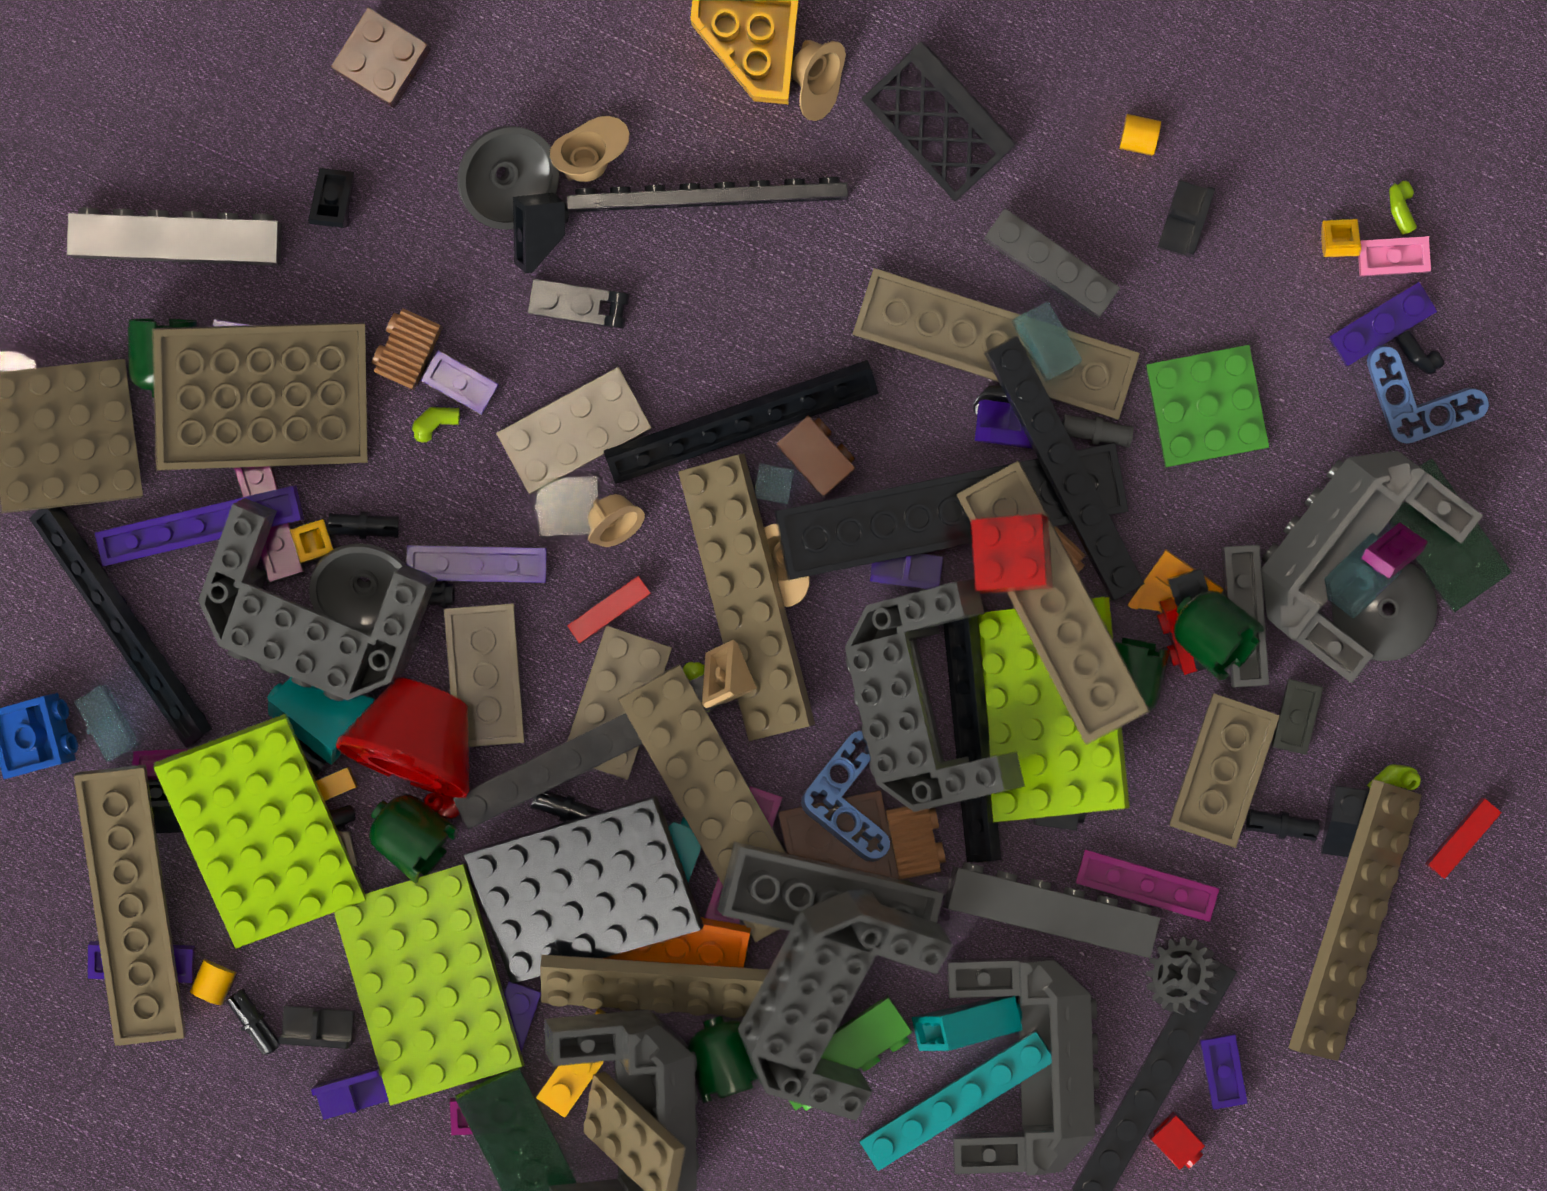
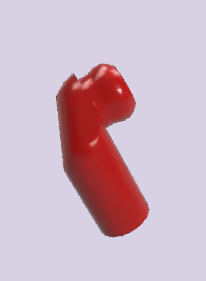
[424,789,471,819]

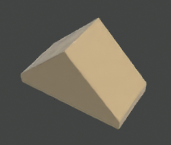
[702,639,757,708]

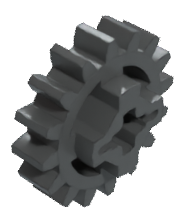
[1145,937,1221,1015]

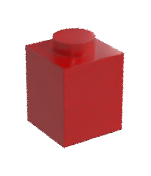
[1148,1112,1205,1170]

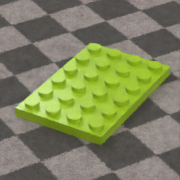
[978,597,1130,822]
[154,714,366,949]
[334,864,525,1106]

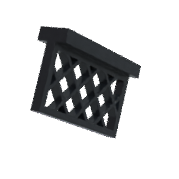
[861,41,1018,202]

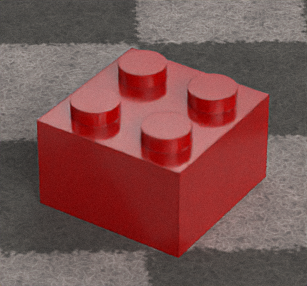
[971,514,1053,594]

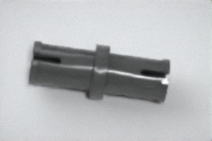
[1062,414,1134,448]

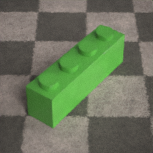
[789,995,912,1111]

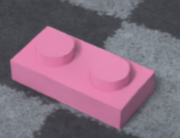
[1358,236,1431,277]

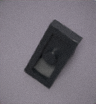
[308,168,354,228]

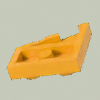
[1127,549,1223,613]

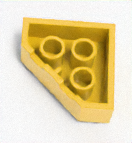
[691,0,799,105]

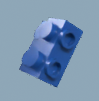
[0,693,78,779]

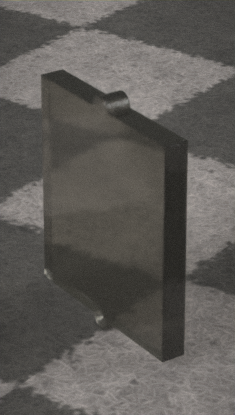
[534,476,599,537]

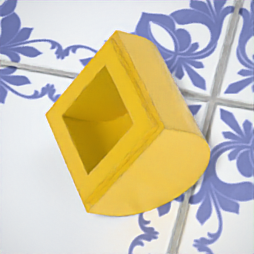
[1119,114,1161,156]
[1321,219,1361,257]
[290,519,333,563]
[190,959,236,1005]

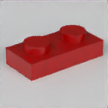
[1157,597,1198,675]

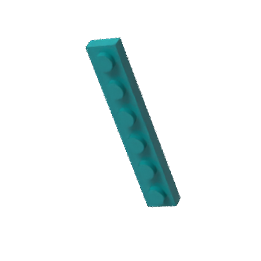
[859,1030,1051,1171]

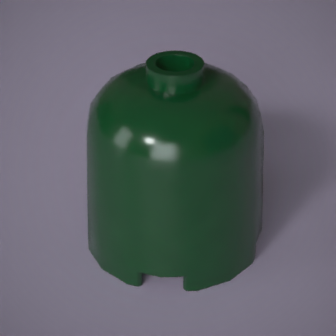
[127,318,197,398]
[1174,591,1265,681]
[1115,637,1170,712]
[369,794,459,883]
[688,1016,761,1104]

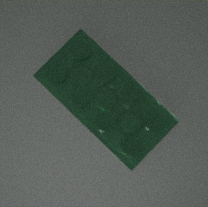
[1389,458,1512,612]
[455,1067,578,1191]

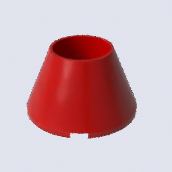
[336,678,470,799]

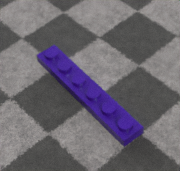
[95,485,304,567]

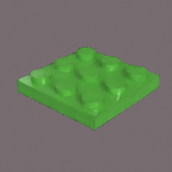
[1145,345,1269,468]

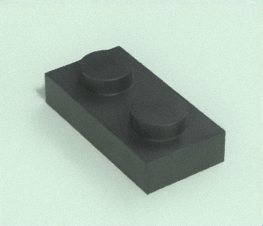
[1271,679,1323,755]

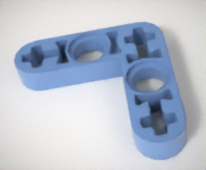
[1367,345,1489,444]
[801,731,890,862]

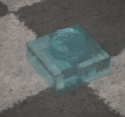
[754,463,794,505]

